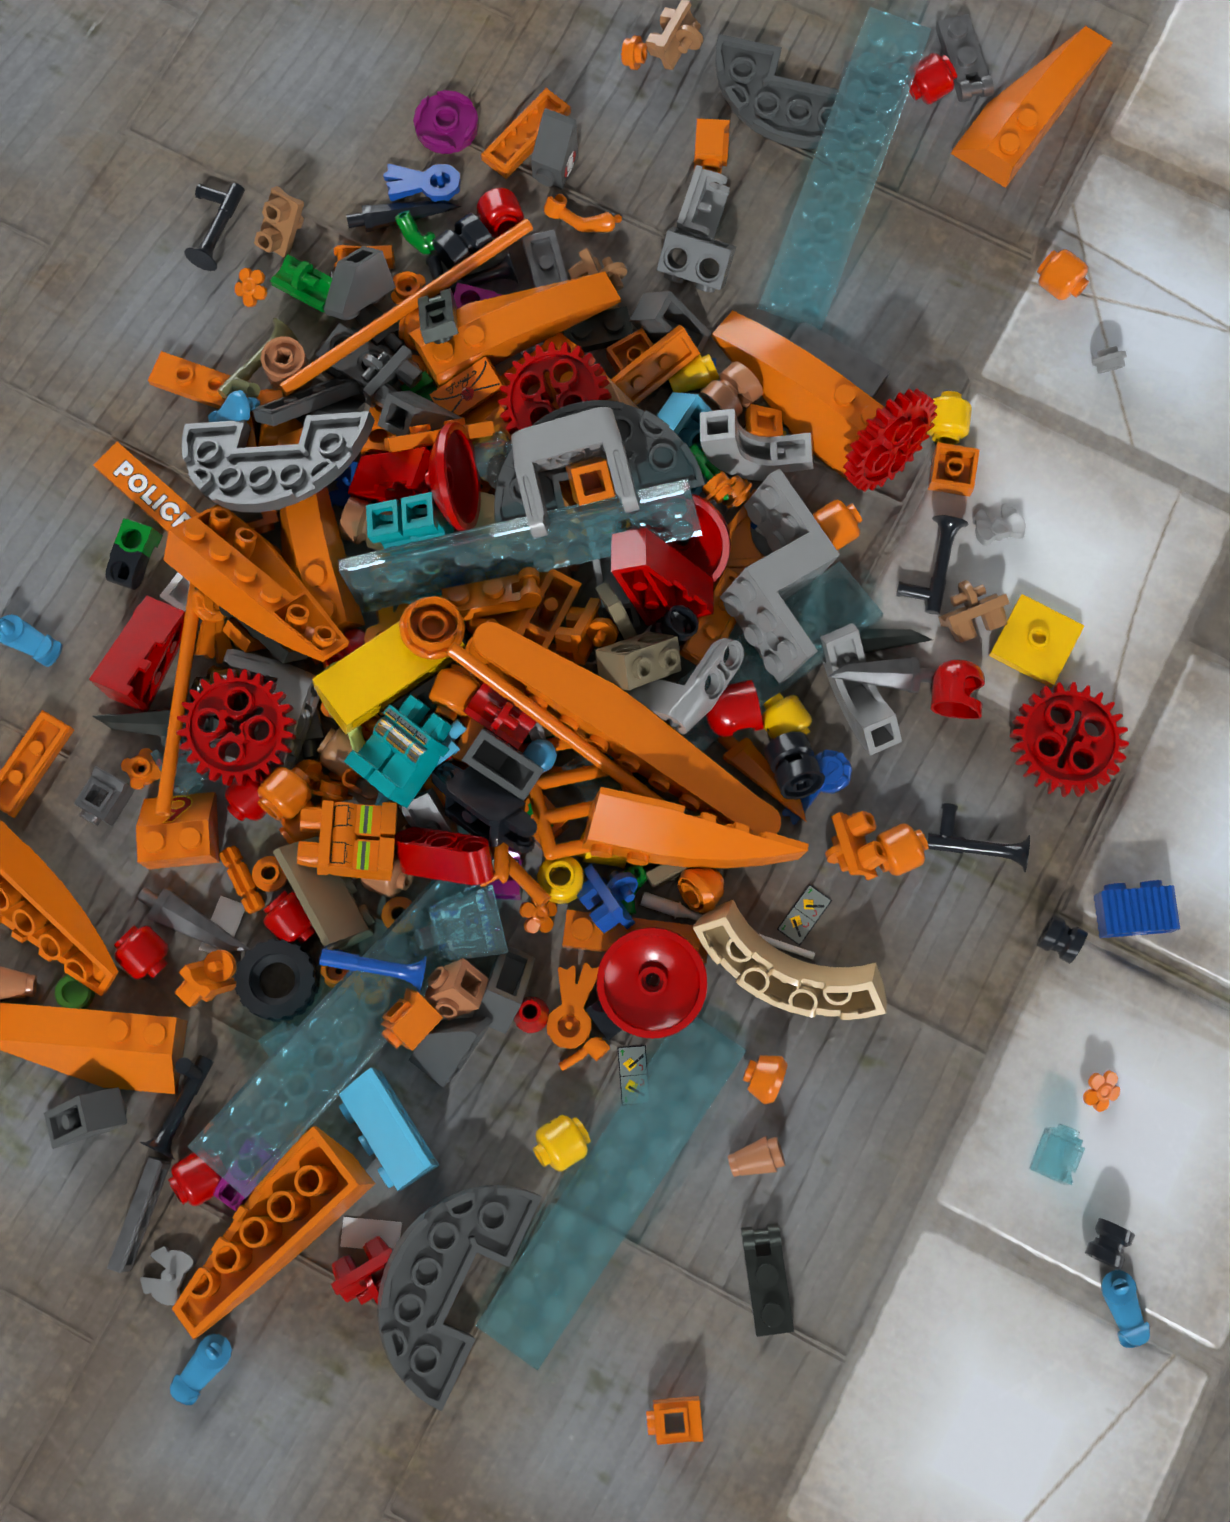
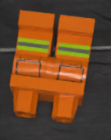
[297,800,397,881]

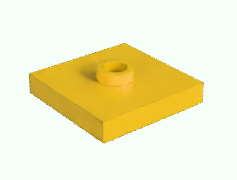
[989,594,1084,688]

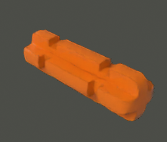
[219,846,265,914]

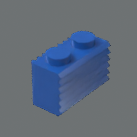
[1094,880,1180,938]

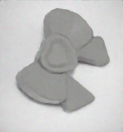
[973,505,1026,546]
[140,1246,197,1305]

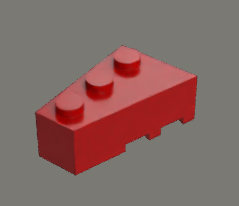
[348,447,431,508]
[611,528,714,626]

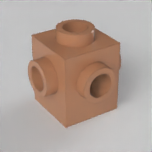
[424,958,489,1020]

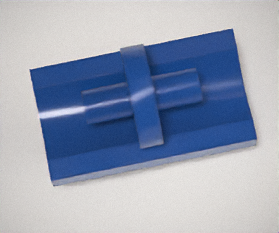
[577,864,638,933]

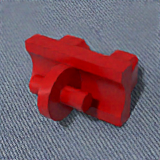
[463,682,537,750]
[331,1236,393,1305]

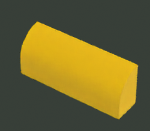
[312,621,465,734]

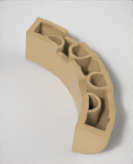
[693,899,887,1020]

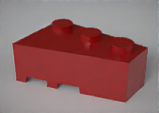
[89,595,185,711]

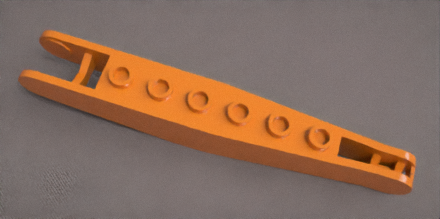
[465,622,781,836]

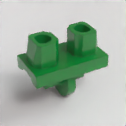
[270,254,332,312]

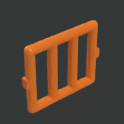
[518,737,633,860]

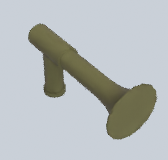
[217,318,299,400]

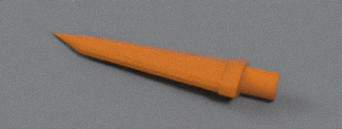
[717,736,807,822]

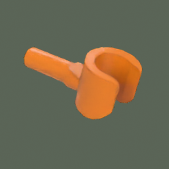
[329,768,362,794]
[558,1037,610,1071]

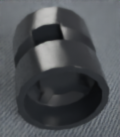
[432,212,493,270]
[764,731,825,800]

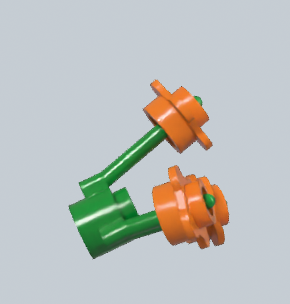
[683,443,752,509]

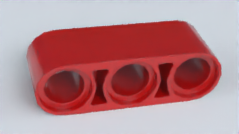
[395,827,494,885]

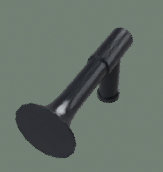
[184,183,245,271]
[426,250,519,296]
[896,515,968,615]
[927,803,1030,872]
[140,1055,214,1160]

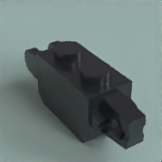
[431,761,537,853]

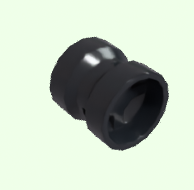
[650,605,699,648]
[1037,914,1088,964]
[1085,1218,1135,1270]

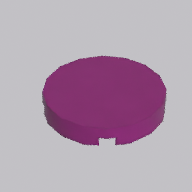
[413,90,479,154]

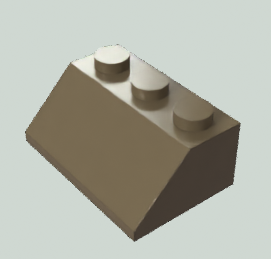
[273,836,375,952]

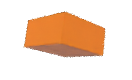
[606,328,653,374]
[928,442,980,497]

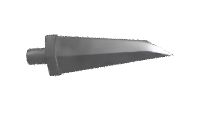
[827,657,935,693]
[137,887,250,952]

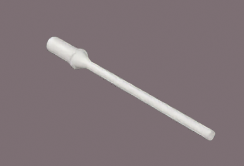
[640,892,815,960]

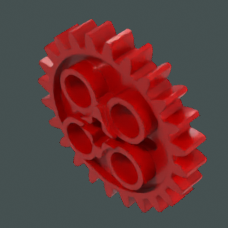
[498,341,612,435]
[843,388,937,492]
[176,668,297,786]
[1010,682,1129,797]

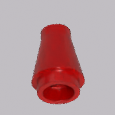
[514,996,550,1033]

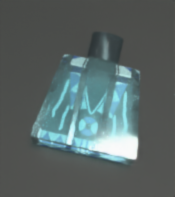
[415,884,508,960]

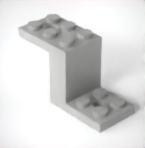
[720,469,840,684]

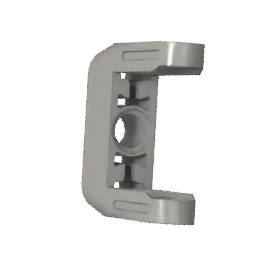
[511,407,640,539]
[622,625,744,734]
[207,649,320,771]

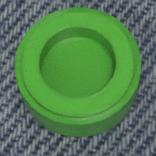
[55,975,95,1009]

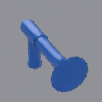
[319,948,426,993]

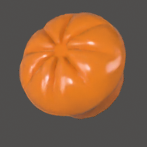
[399,596,465,660]

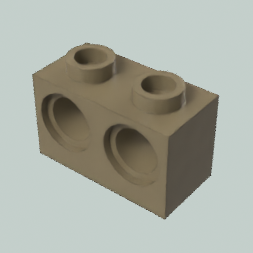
[595,631,682,690]

